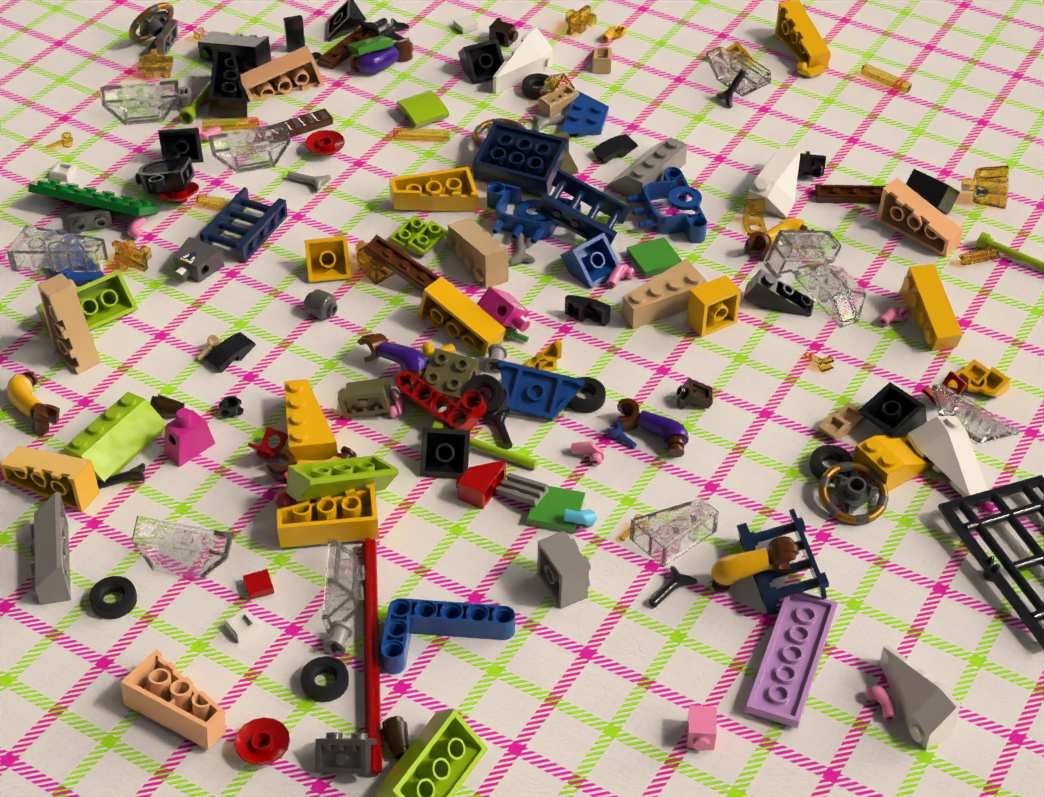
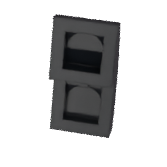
[592,134,638,164]
[565,295,611,327]
[205,332,256,372]

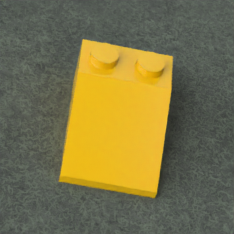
[853,435,934,491]

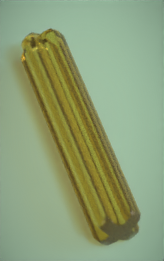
[861,64,912,93]
[202,117,260,131]
[393,128,450,141]

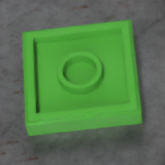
[347,35,394,55]
[626,237,682,278]
[527,486,585,534]

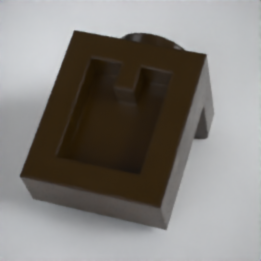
[676,378,713,409]

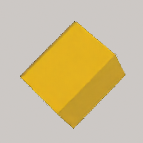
[304,236,351,283]

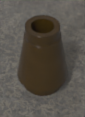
[150,394,185,417]
[381,716,409,760]

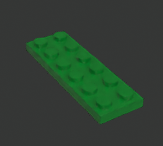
[28,179,159,216]

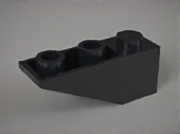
[743,269,814,317]

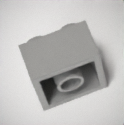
[537,531,591,609]

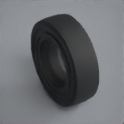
[522,73,555,100]
[463,374,504,415]
[567,377,606,413]
[810,445,853,483]
[90,576,137,619]
[301,656,349,702]

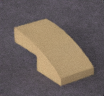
[818,402,866,441]

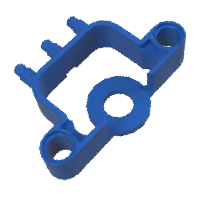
[626,167,707,243]
[487,182,581,244]

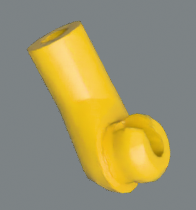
[601,25,627,43]
[797,62,825,77]
[421,342,456,358]

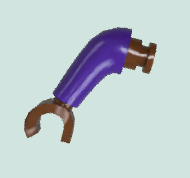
[350,37,413,74]
[357,333,427,386]
[617,398,689,458]

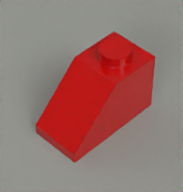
[456,461,506,509]

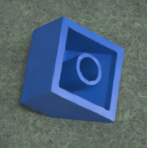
[560,233,620,289]

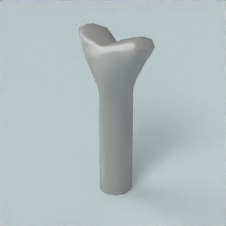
[533,115,566,132]
[287,171,331,191]
[509,233,535,265]

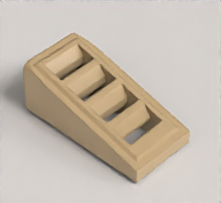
[593,48,612,74]
[538,84,579,118]

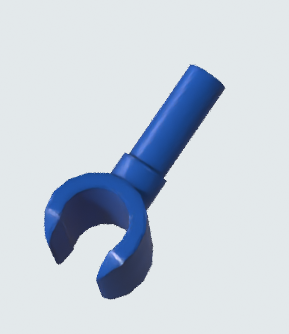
[607,421,637,449]

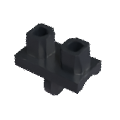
[798,151,826,178]

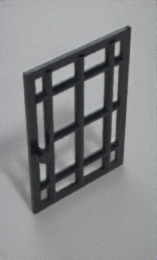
[938,475,1044,649]

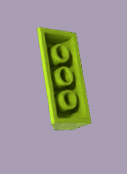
[35,270,138,334]
[64,392,167,483]
[287,455,398,503]
[374,709,488,797]

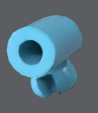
[563,509,597,527]

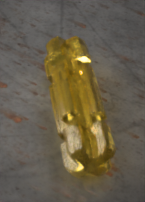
[196,194,231,210]
[959,248,1000,266]

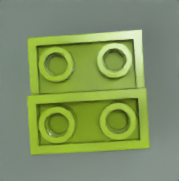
[397,90,449,128]
[389,215,448,256]

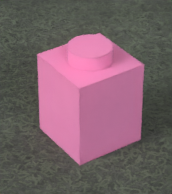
[687,705,717,751]

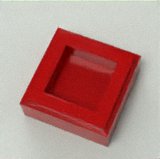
[243,569,274,600]

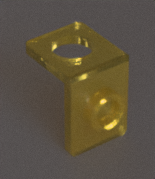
[539,73,575,95]
[742,198,767,236]

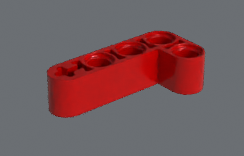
[395,371,487,430]

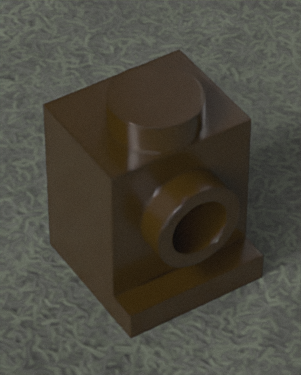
[489,18,518,47]

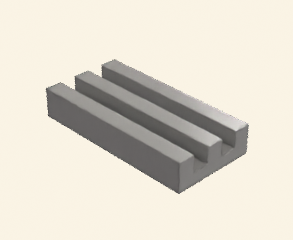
[496,473,549,507]

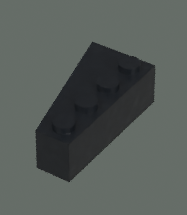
[198,31,271,73]

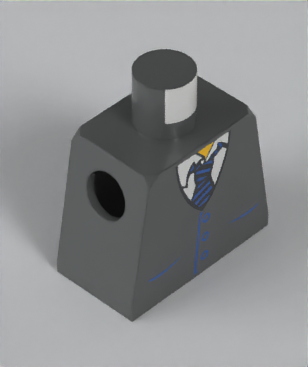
[173,237,224,282]

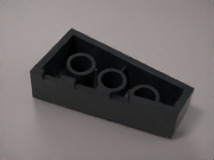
[208,49,247,119]

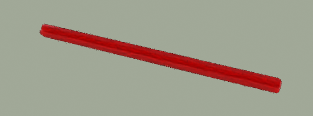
[362,538,382,776]

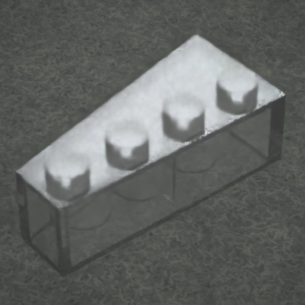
[6,225,108,272]

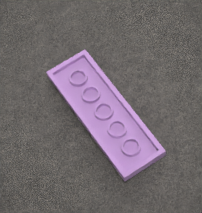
[745,592,838,728]

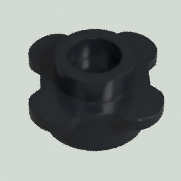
[219,396,244,418]

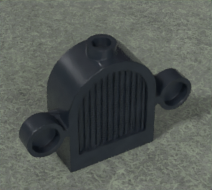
[135,152,195,194]

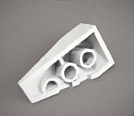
[493,26,553,94]
[748,145,800,219]
[906,416,990,503]
[879,644,961,750]

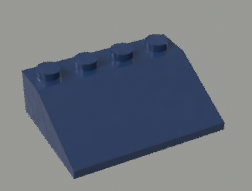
[472,121,569,196]

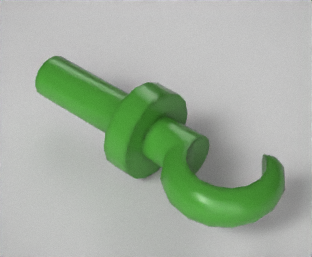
[502,325,529,342]

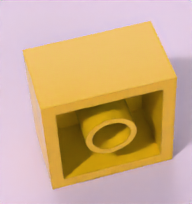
[687,275,741,337]

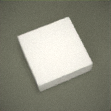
[453,15,478,34]
[49,161,77,182]
[224,609,261,643]

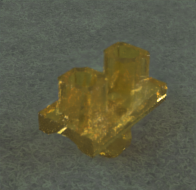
[565,5,597,35]
[137,49,174,78]
[112,238,152,272]

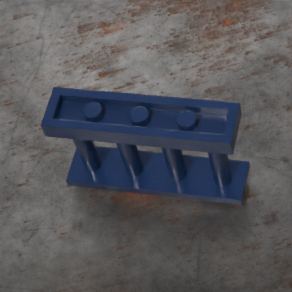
[535,169,631,245]
[200,187,288,264]
[737,509,829,615]

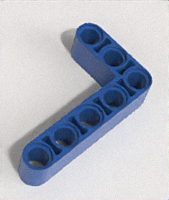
[381,598,515,675]

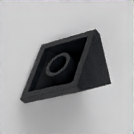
[326,0,366,42]
[158,128,204,163]
[420,427,471,478]

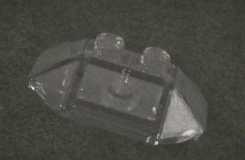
[706,46,771,97]
[100,80,180,125]
[208,123,291,173]
[794,264,866,328]
[932,384,1021,445]
[132,516,234,580]
[322,538,365,634]

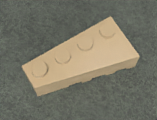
[37,273,101,375]

